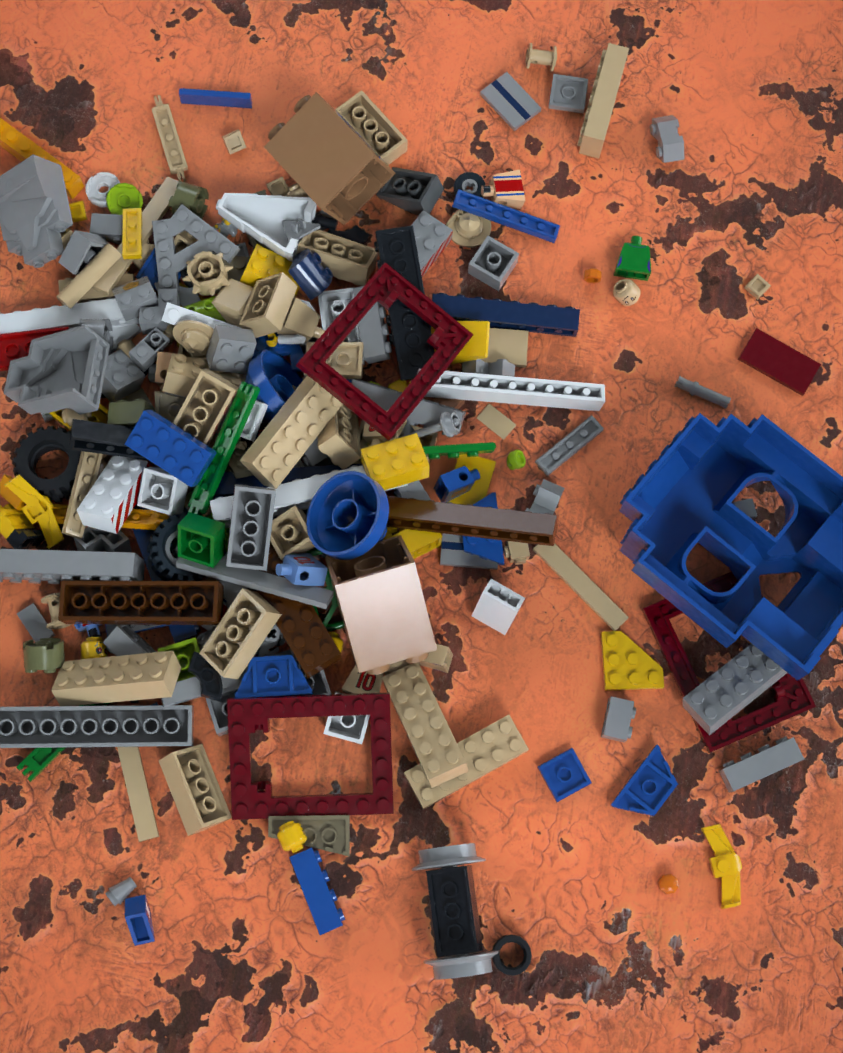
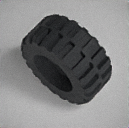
[12,426,81,503]

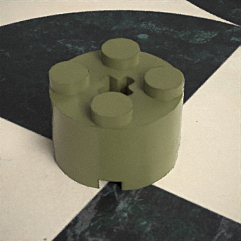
[169,181,209,219]
[23,638,65,673]

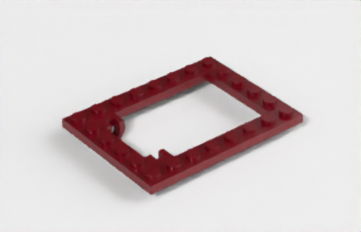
[296,263,473,441]
[642,572,816,753]
[227,693,394,820]

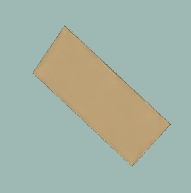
[477,403,516,440]

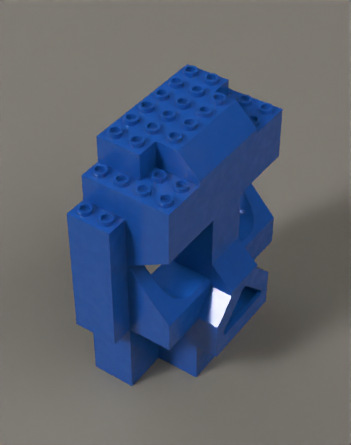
[619,413,843,681]

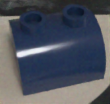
[288,249,333,300]

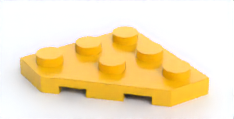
[601,631,664,691]

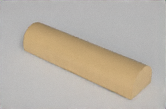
[56,243,122,309]

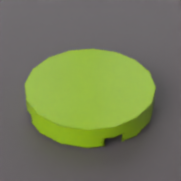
[106,183,143,215]

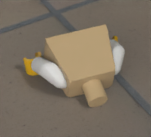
[266,297,325,347]

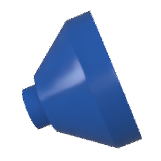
[245,350,303,423]
[307,471,389,560]

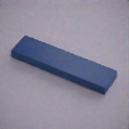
[179,88,252,108]

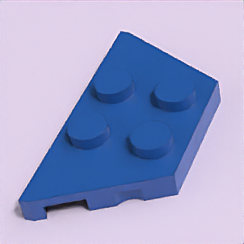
[462,492,504,565]
[235,655,313,698]
[610,745,678,816]

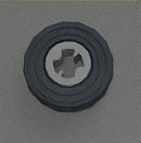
[453,172,485,198]

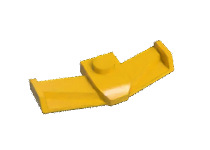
[4,475,64,549]
[701,824,742,909]

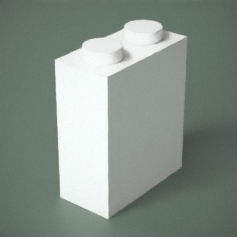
[471,579,525,635]

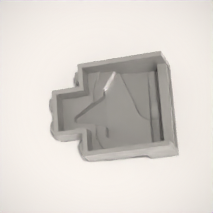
[0,154,73,268]
[4,325,110,415]

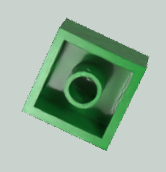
[178,512,225,568]

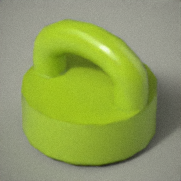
[507,449,526,470]

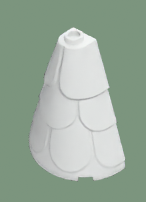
[216,193,317,262]

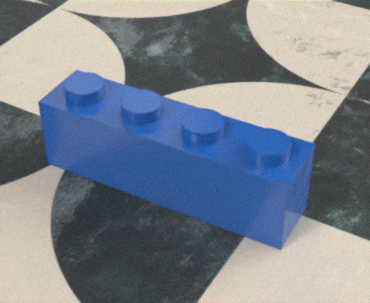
[289,848,346,935]

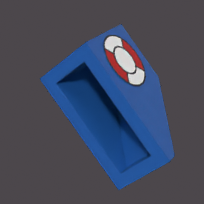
[125,895,155,946]

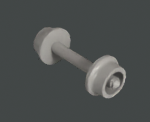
[399,412,461,438]

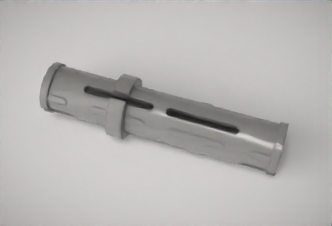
[675,376,731,409]

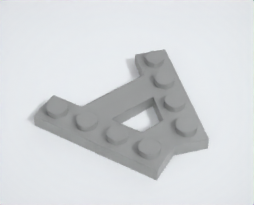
[152,204,240,293]

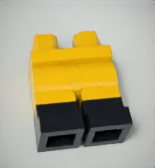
[0,504,45,549]

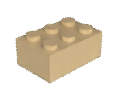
[239,272,298,338]

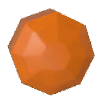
[583,268,602,284]
[658,874,679,894]

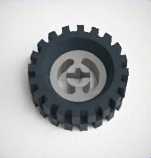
[147,513,205,581]

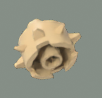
[183,251,233,296]

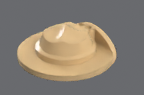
[446,209,492,248]
[172,320,214,356]

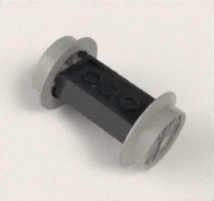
[412,843,499,980]

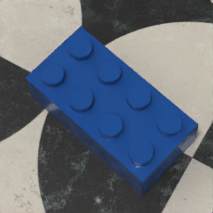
[124,410,217,487]

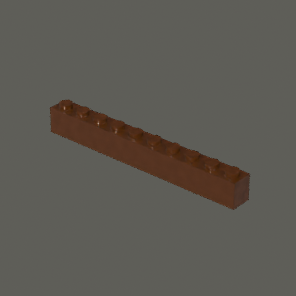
[387,496,558,546]

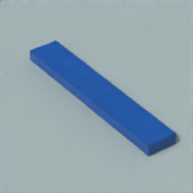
[452,189,560,243]

